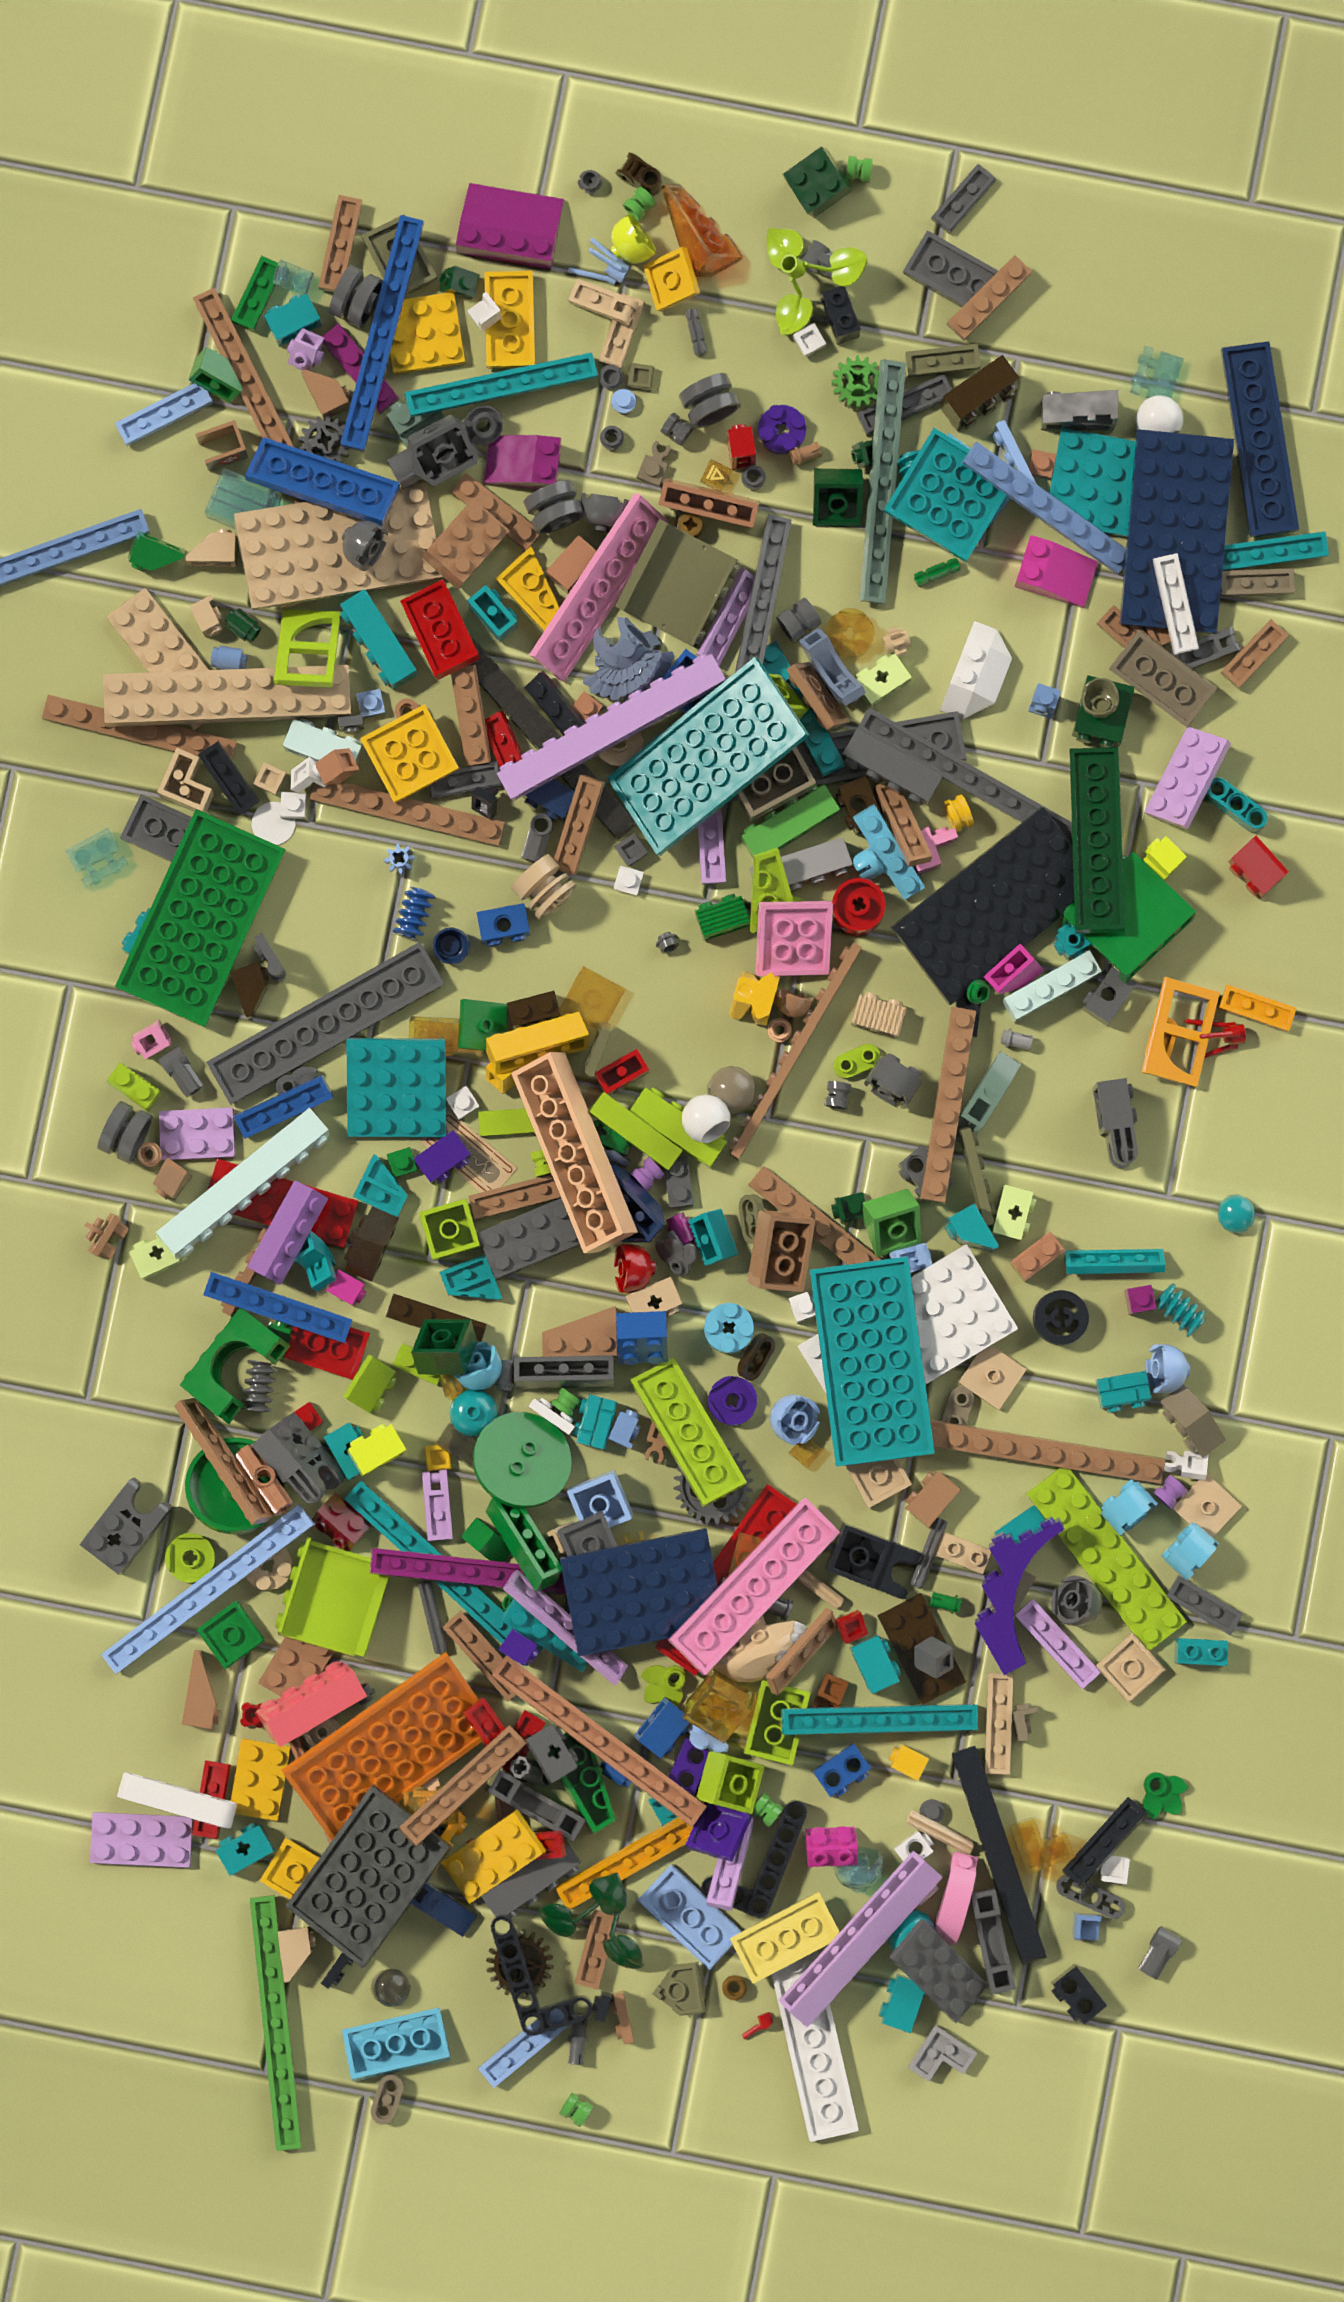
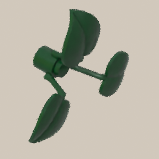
[538,1872,644,1969]

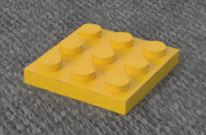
[390,292,465,375]
[360,704,460,803]

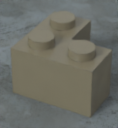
[1160,1384,1226,1458]

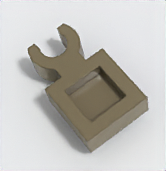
[637,441,670,487]

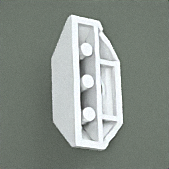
[940,621,1012,720]

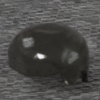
[371,1969,411,2007]

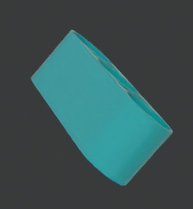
[1205,777,1268,833]

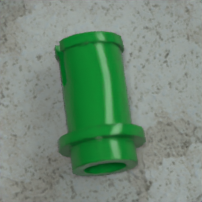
[930,1591,962,1614]

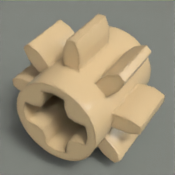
[882,626,911,657]

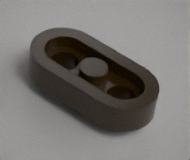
[737,1333,775,1381]

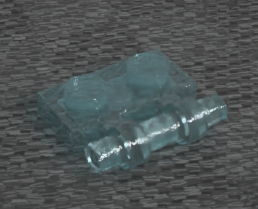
[1130,346,1184,399]
[65,827,128,888]

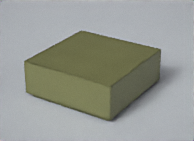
[627,363,654,392]

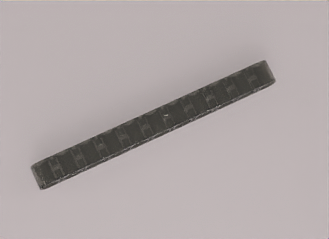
[468,635,637,841]

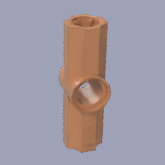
[235,1444,293,1516]

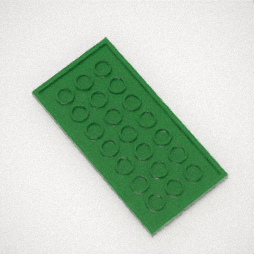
[115,809,286,1028]

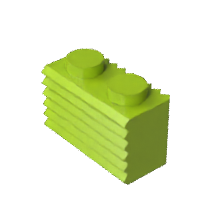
[106,1063,162,1113]

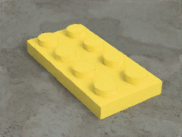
[730,1891,840,1984]

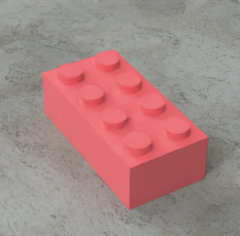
[256,1661,367,1747]

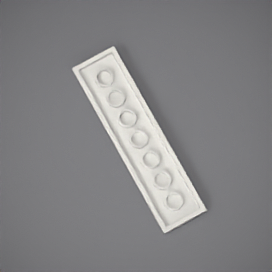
[772,1950,859,2142]

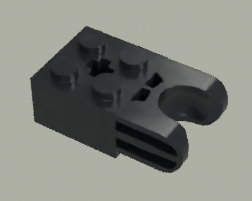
[825,1522,923,1599]

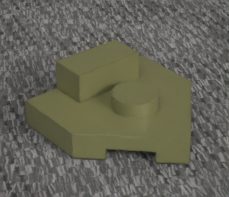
[652,1962,706,2016]

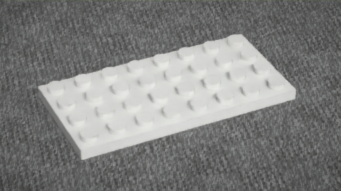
[798,1244,1018,1393]

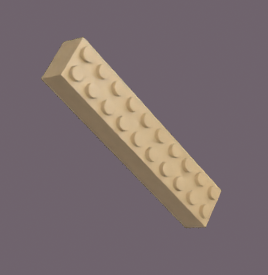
[102,665,351,727]

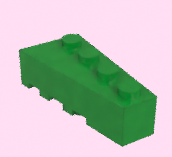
[547,1733,616,1834]

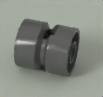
[776,597,822,643]

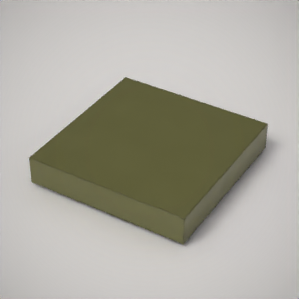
[584,1021,611,1077]

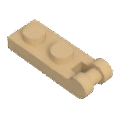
[568,279,639,326]

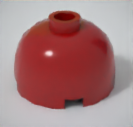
[614,1244,656,1293]

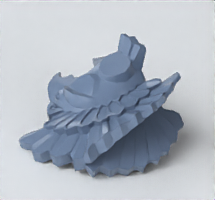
[583,617,675,703]

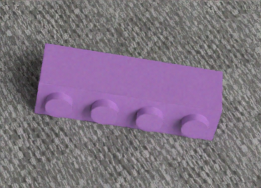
[247,1180,328,1285]

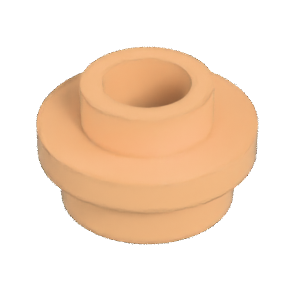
[767,1018,792,1042]
[138,1142,162,1167]

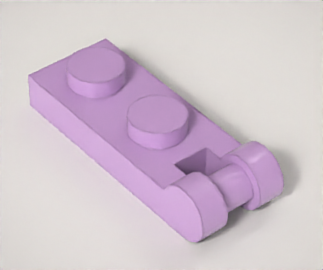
[422,1469,453,1541]

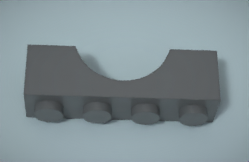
[484,1770,586,1842]
[970,1888,1016,1994]

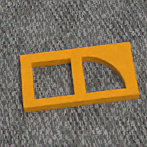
[1142,977,1220,1087]

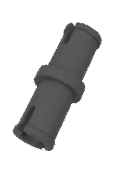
[568,2013,588,2065]

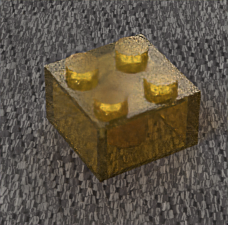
[683,1669,755,1743]

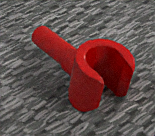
[742,2012,773,2039]

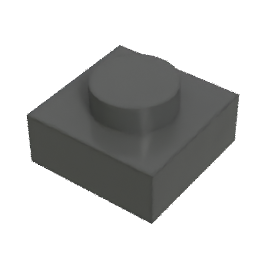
[338,715,364,734]
[614,833,648,868]

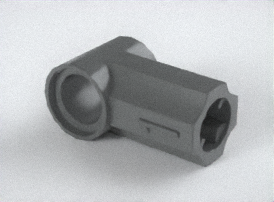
[801,240,833,280]
[521,814,553,863]
[158,1046,204,1098]
[510,1756,549,1786]
[1137,1926,1183,1980]

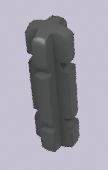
[686,308,707,356]

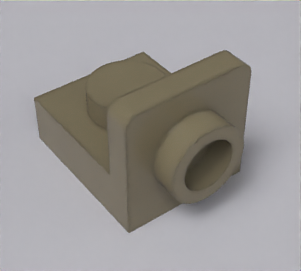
[1012,1703,1038,1741]

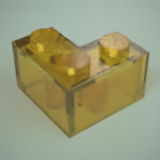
[1009,1817,1075,1874]

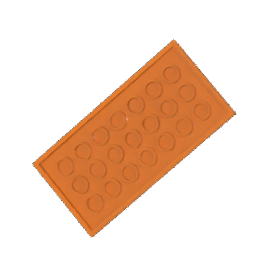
[281,1652,482,1841]

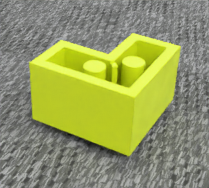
[1143,836,1187,881]
[347,1423,406,1477]

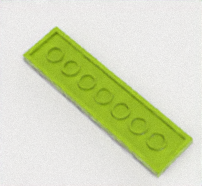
[1026,1467,1187,1651]

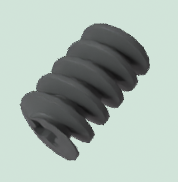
[241,1360,277,1413]

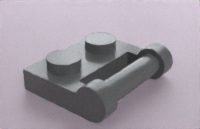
[253,933,286,982]

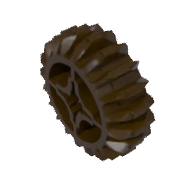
[486,1929,554,1998]

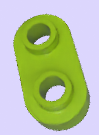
[833,1044,880,1079]

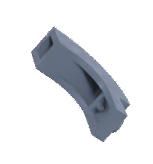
[798,627,866,706]

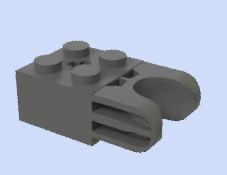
[1092,1078,1138,1168]
[251,1412,345,1503]
[79,1477,172,1575]

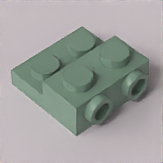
[387,402,444,449]

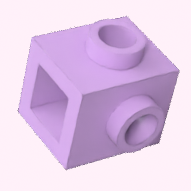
[287,328,324,371]

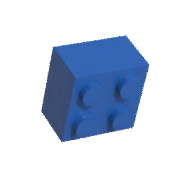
[616,1311,668,1365]

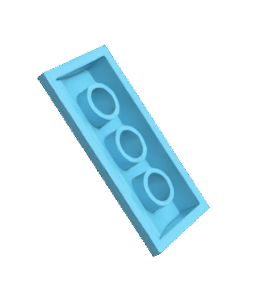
[342,2007,451,2082]

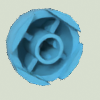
[454,1342,502,1391]

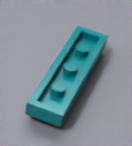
[1064,1249,1166,1274]
[500,1599,588,1672]

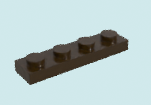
[386,1293,487,1343]

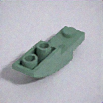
[955,1051,1021,1144]

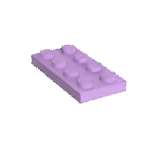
[1144,727,1231,830]
[90,1812,193,1867]

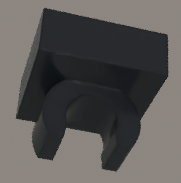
[471,786,499,820]

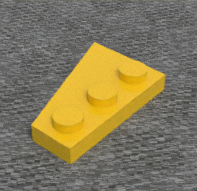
[495,546,559,632]

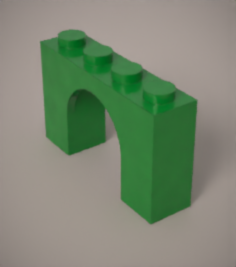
[180,1308,290,1424]

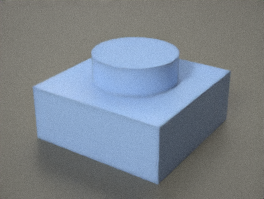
[356,689,385,719]

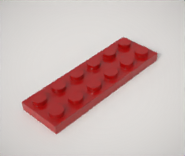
[208,1158,359,1248]

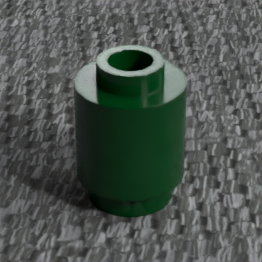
[225,608,262,643]

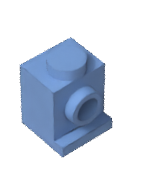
[1028,683,1061,719]
[608,1409,641,1449]

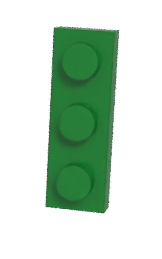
[231,255,284,332]

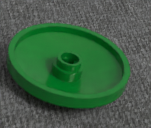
[185,1437,285,1534]

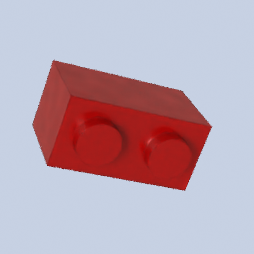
[727,424,756,470]
[595,1049,649,1096]

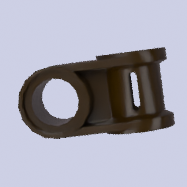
[615,152,662,196]

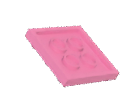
[755,901,833,976]

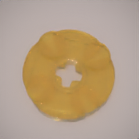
[826,608,874,658]

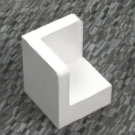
[467,292,501,332]
[1099,1855,1130,1884]

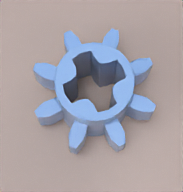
[384,844,415,875]

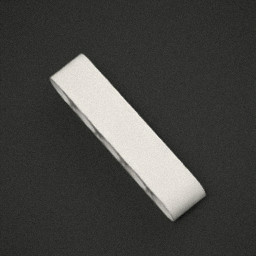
[117,1772,237,1829]

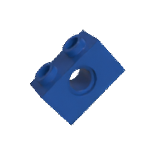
[476,903,530,947]

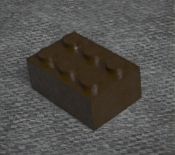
[940,355,1020,431]

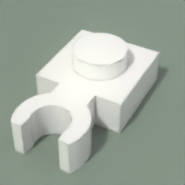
[1164,1451,1209,1480]

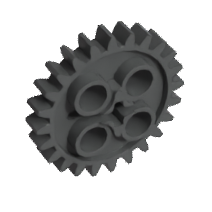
[673,1447,753,1525]

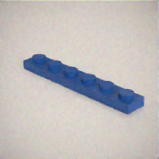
[203,1272,352,1343]

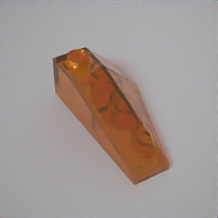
[661,184,743,277]

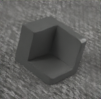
[914,1637,954,1679]

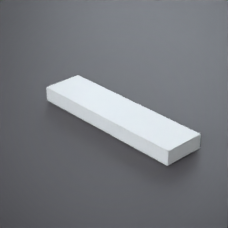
[1152,553,1199,655]

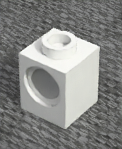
[894,1830,934,1862]

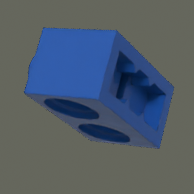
[812,1743,871,1798]

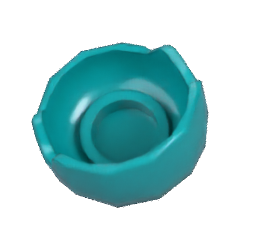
[1218,1194,1255,1234]

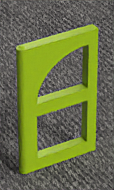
[273,609,341,688]

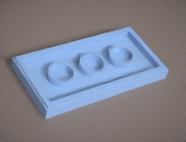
[637,1864,742,1970]

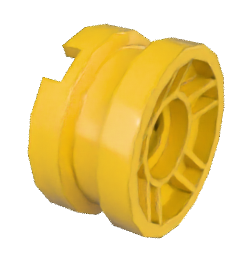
[943,794,974,832]

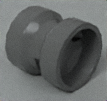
[660,412,693,446]
[824,1081,851,1109]

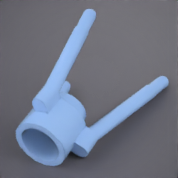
[568,238,630,285]

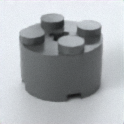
[864,1053,921,1109]

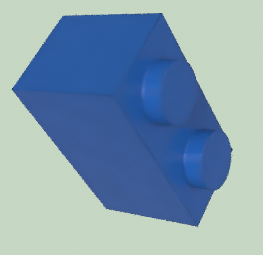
[633,1697,692,1758]

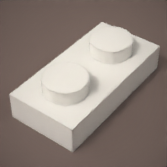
[529,1397,575,1435]

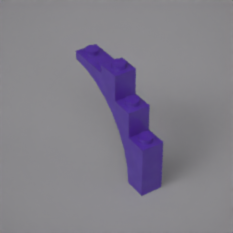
[975,1517,1064,1675]

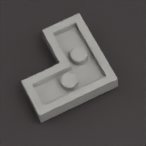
[908,2025,977,2081]

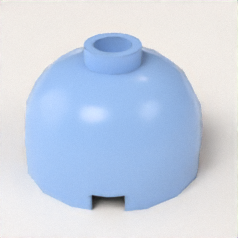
[1145,1344,1190,1393]
[770,1394,820,1445]

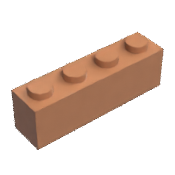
[658,478,759,528]

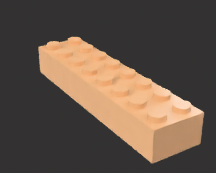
[511,1052,637,1253]

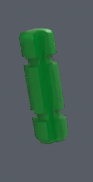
[914,558,961,586]

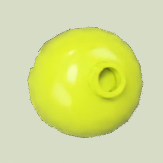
[611,214,656,264]

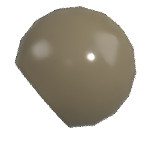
[707,1066,754,1115]

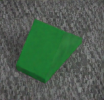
[461,1517,511,1562]

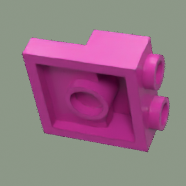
[805,1826,858,1867]

